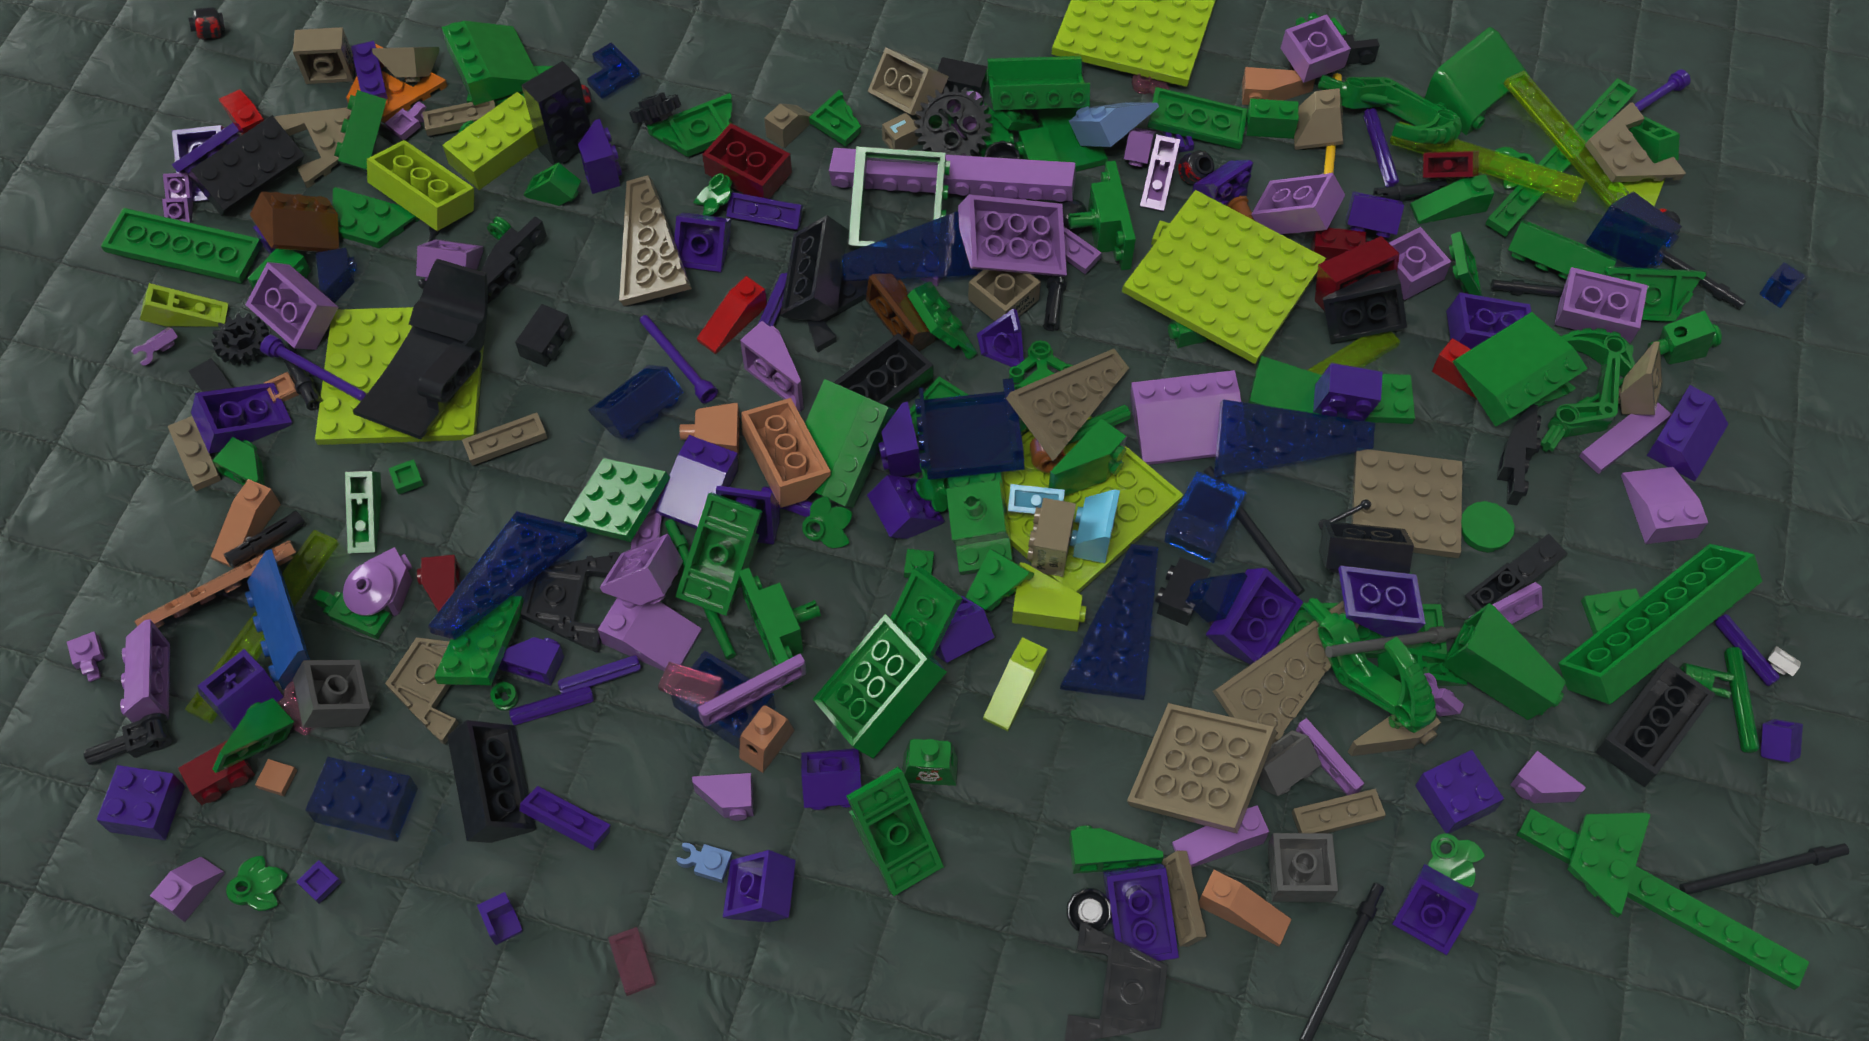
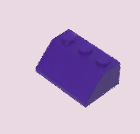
[1647,385,1728,482]
[1206,568,1303,664]

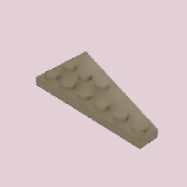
[619,175,692,306]
[1006,349,1129,461]
[1212,601,1360,744]

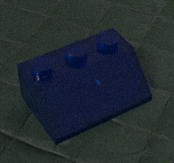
[588,365,684,439]

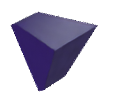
[977,308,1024,367]

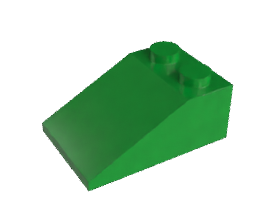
[1049,419,1127,497]

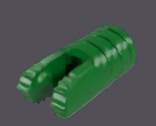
[1680,663,1735,699]

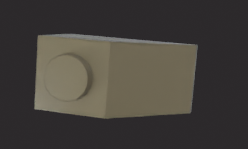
[764,103,812,148]

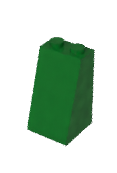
[1442,603,1566,720]

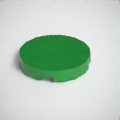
[1461,501,1515,553]

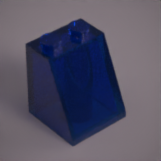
[1586,191,1682,268]

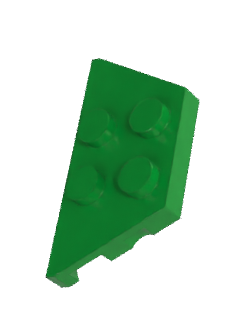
[647,93,732,157]
[332,187,420,248]
[1605,266,1706,321]
[907,281,977,360]
[1567,813,1651,918]

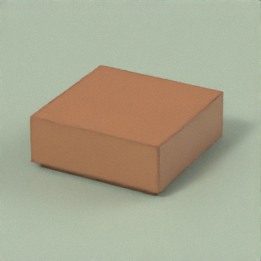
[264,372,299,403]
[255,759,297,796]

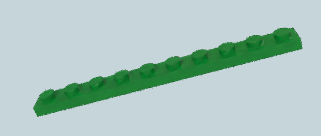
[1486,78,1638,237]
[1516,808,1809,990]

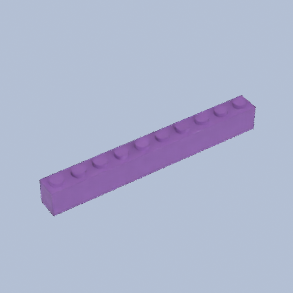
[829,148,1076,202]

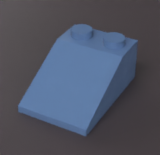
[1069,102,1159,147]

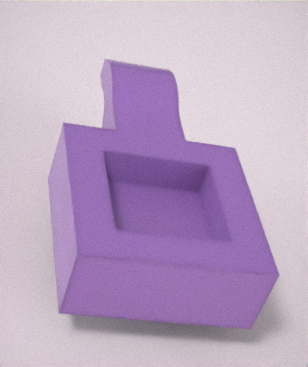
[385,101,427,140]
[131,327,178,366]
[67,631,105,682]
[1424,673,1464,716]

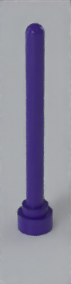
[1607,69,1691,123]
[640,315,718,404]
[260,334,367,401]

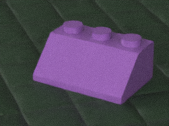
[1555,267,1648,343]
[600,534,683,605]
[120,619,170,723]

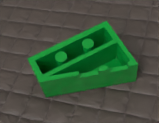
[334,90,387,172]

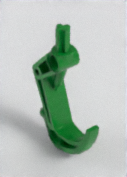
[1318,75,1462,144]
[1540,328,1635,452]
[1304,597,1436,733]

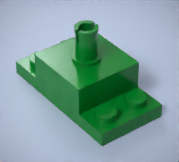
[1068,161,1136,270]
[946,462,1013,575]
[675,492,763,616]
[738,568,821,688]
[846,767,944,896]

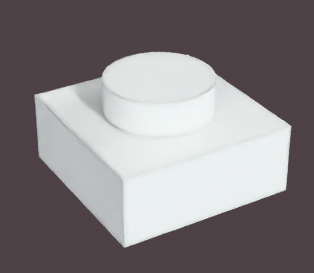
[1768,646,1801,676]

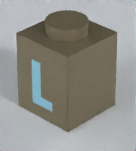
[882,112,919,150]

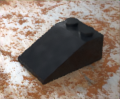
[1323,269,1407,344]

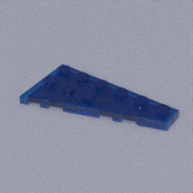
[842,211,983,281]
[1214,399,1375,478]
[428,511,588,640]
[1060,544,1158,700]

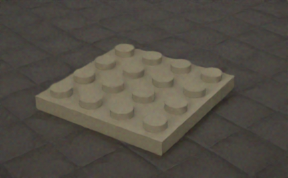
[1351,448,1462,558]
[1127,703,1277,834]

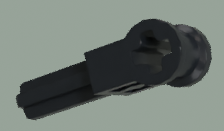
[84,713,172,765]

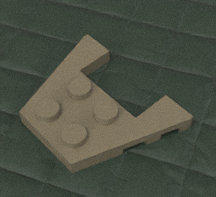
[1585,102,1686,182]
[274,107,351,188]
[385,637,459,745]

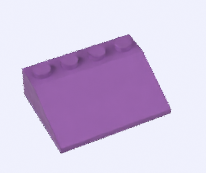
[958,194,1067,277]
[1130,370,1247,465]

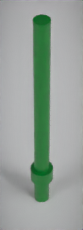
[664,519,736,660]

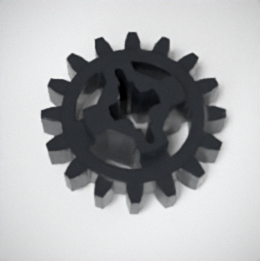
[629,92,681,125]
[211,313,270,365]

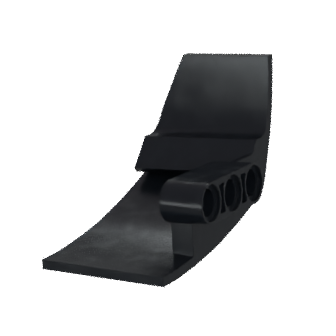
[353,259,488,440]

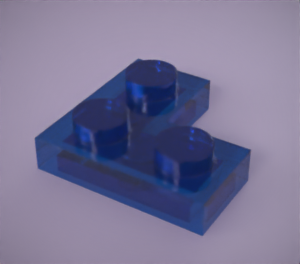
[587,42,640,99]

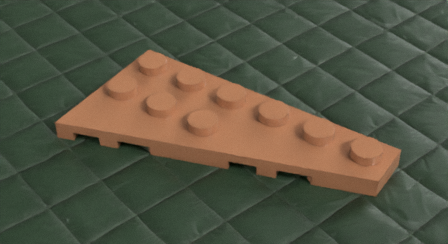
[134,540,296,628]

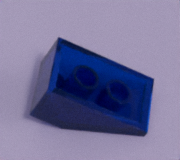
[1164,471,1247,563]

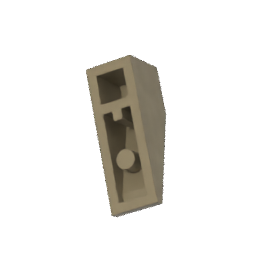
[1348,715,1441,756]

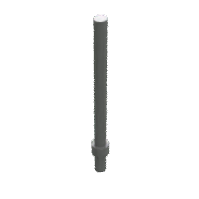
[1325,626,1461,658]

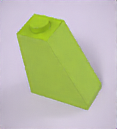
[1012,562,1086,632]

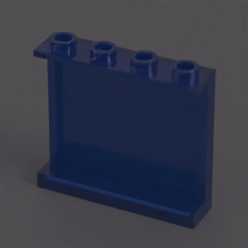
[915,378,1025,480]

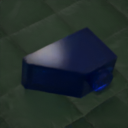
[316,248,358,304]
[1759,262,1809,308]
[1185,573,1247,622]

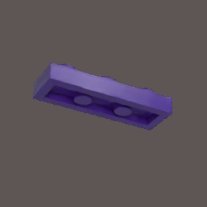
[351,41,388,99]
[171,122,244,174]
[726,192,803,230]
[520,786,611,851]

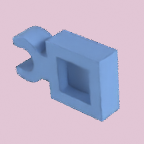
[676,843,733,883]

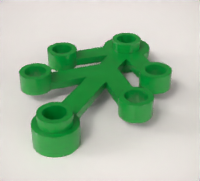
[1009,340,1073,392]

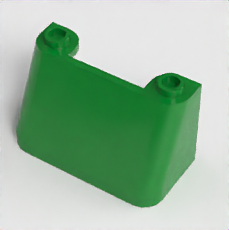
[1425,27,1530,136]

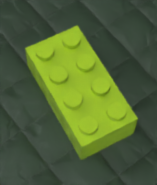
[442,92,538,190]
[367,140,474,231]

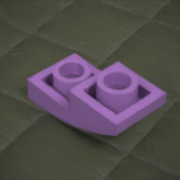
[162,173,193,223]

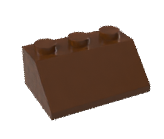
[250,191,339,253]
[866,274,936,351]

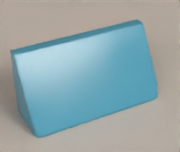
[1008,484,1065,515]

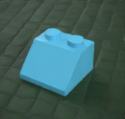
[1070,489,1120,563]

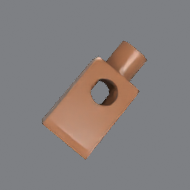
[680,403,740,459]
[739,705,794,773]

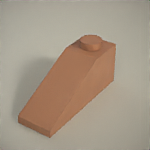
[1242,67,1316,105]
[211,479,281,568]
[1199,870,1292,947]

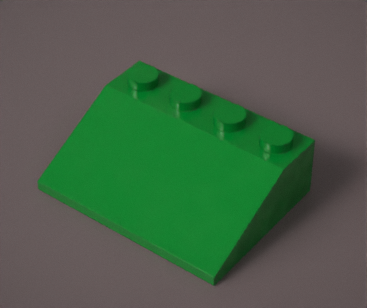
[441,21,538,106]
[1452,312,1588,427]
[805,379,896,508]
[813,614,947,759]

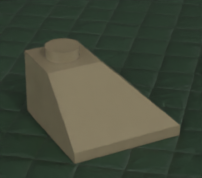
[372,47,440,82]
[1294,88,1343,150]
[1618,342,1663,415]

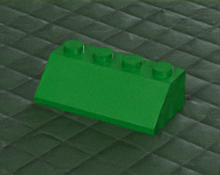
[1508,219,1617,279]

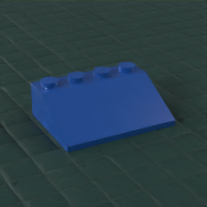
[245,549,310,690]

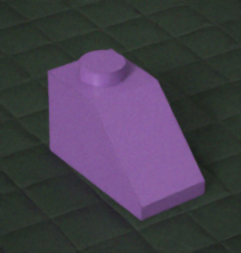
[1124,127,1156,167]
[364,547,412,616]
[1510,751,1586,803]
[692,773,754,821]
[150,857,225,922]

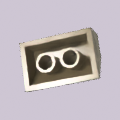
[868,47,949,115]

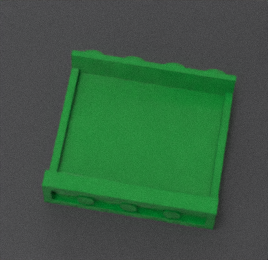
[987,56,1090,110]

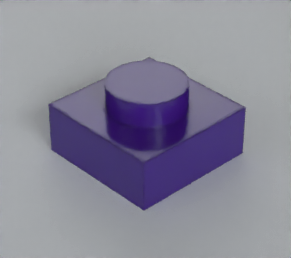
[296,860,341,904]

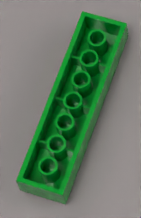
[1558,544,1762,705]

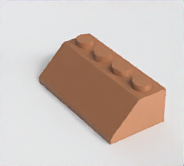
[741,398,831,508]

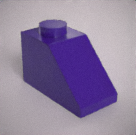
[499,637,564,686]

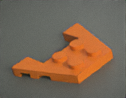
[346,44,448,123]

